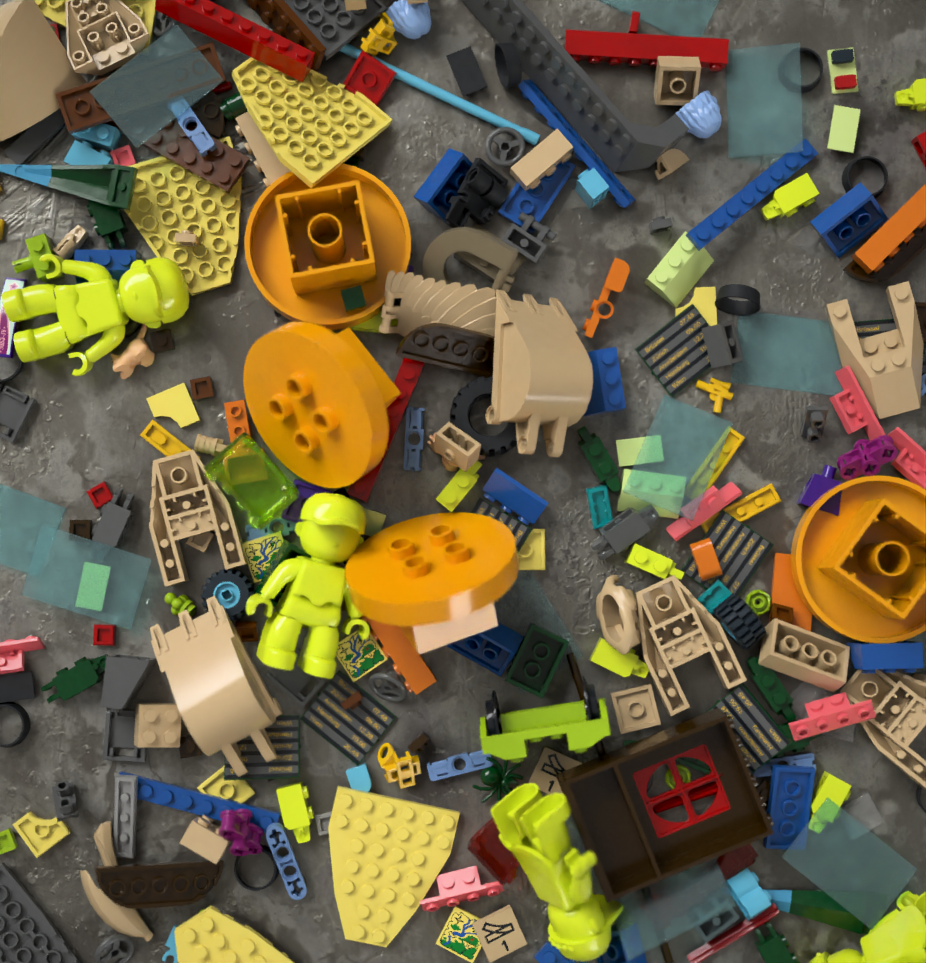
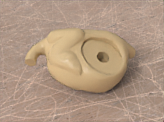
[596,575,641,655]

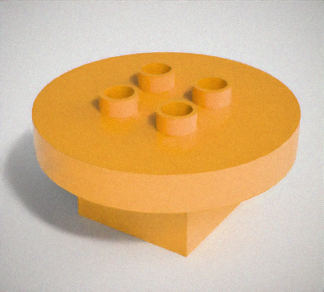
[244,164,411,330]
[243,322,401,488]
[791,475,926,643]
[345,512,519,655]

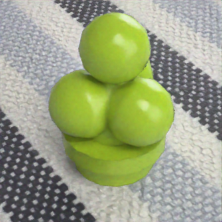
[164,592,197,617]

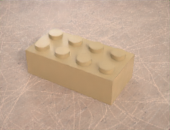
[758,618,850,692]

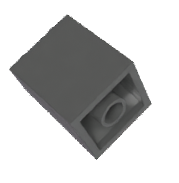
[101,654,157,712]

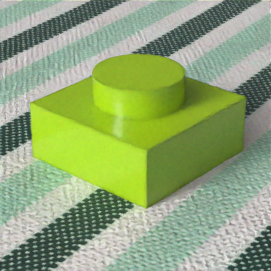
[0,828,18,855]

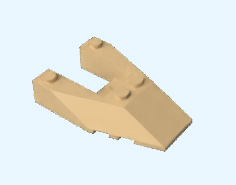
[825,281,923,419]
[149,450,248,587]
[636,575,747,716]
[840,669,926,790]

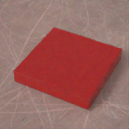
[343,50,397,107]

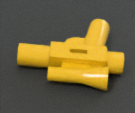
[695,377,734,413]

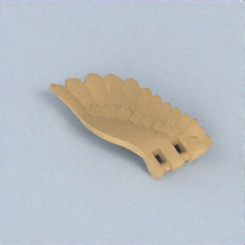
[379,270,497,337]

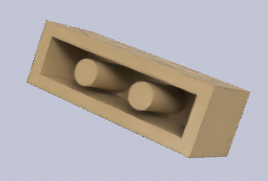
[510,128,573,191]

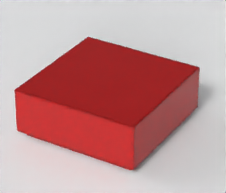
[628,11,640,34]
[86,481,114,509]
[93,624,116,646]

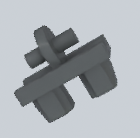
[801,406,828,442]
[52,780,79,822]

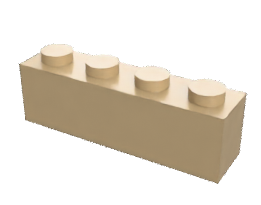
[235,112,290,188]

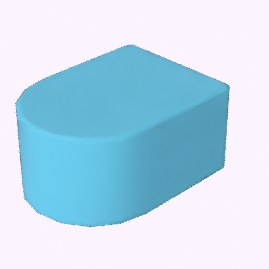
[346,763,372,792]

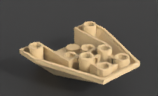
[65,0,150,75]

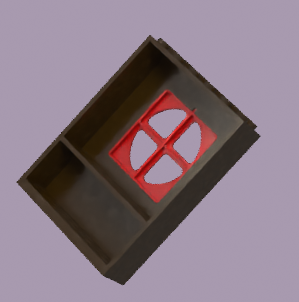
[556,708,774,902]

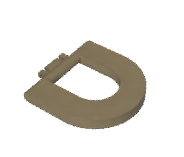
[423,227,519,297]

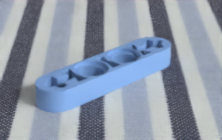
[266,822,307,900]

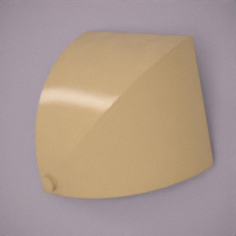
[0,0,87,141]

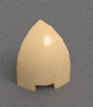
[655,149,690,180]

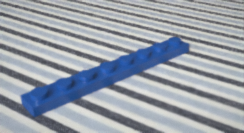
[518,79,636,208]
[685,138,819,251]
[114,771,281,835]

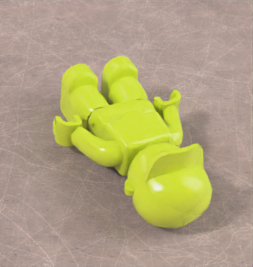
[2,254,189,376]
[246,492,370,679]
[491,783,624,962]
[809,891,926,963]

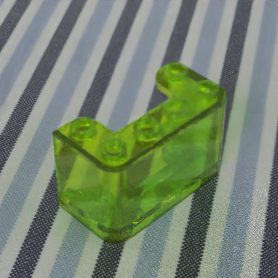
[203,432,300,531]

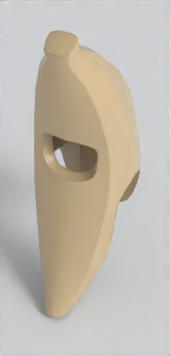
[80,821,154,942]

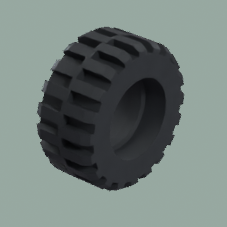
[450,376,517,457]

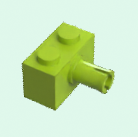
[12,233,63,283]

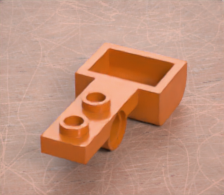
[582,257,630,338]
[222,400,269,486]

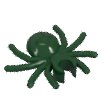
[473,757,523,803]

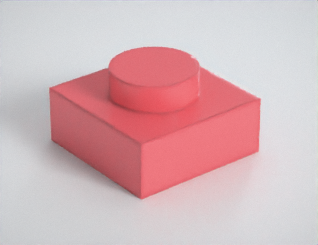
[110,145,137,166]

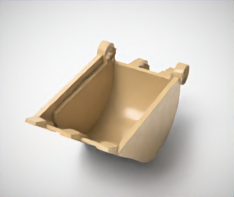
[486,289,593,457]
[150,595,283,777]

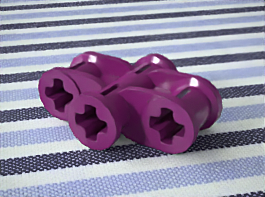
[837,435,898,480]
[218,809,264,856]

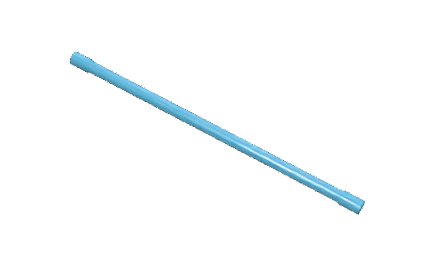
[339,44,541,146]

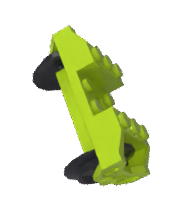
[480,676,611,763]

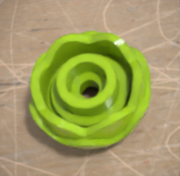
[745,589,771,616]
[665,765,691,789]

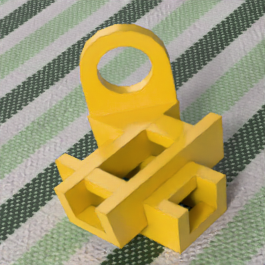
[360,12,397,56]
[377,743,421,789]

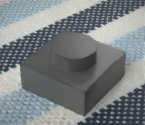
[648,216,673,234]

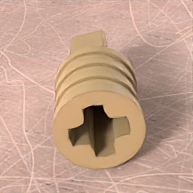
[53,225,89,260]
[194,434,232,457]

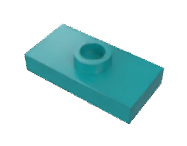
[586,484,613,529]
[697,579,733,615]

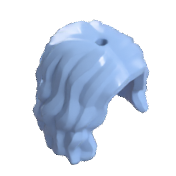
[385,0,431,39]
[675,90,722,138]

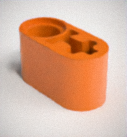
[689,538,722,581]

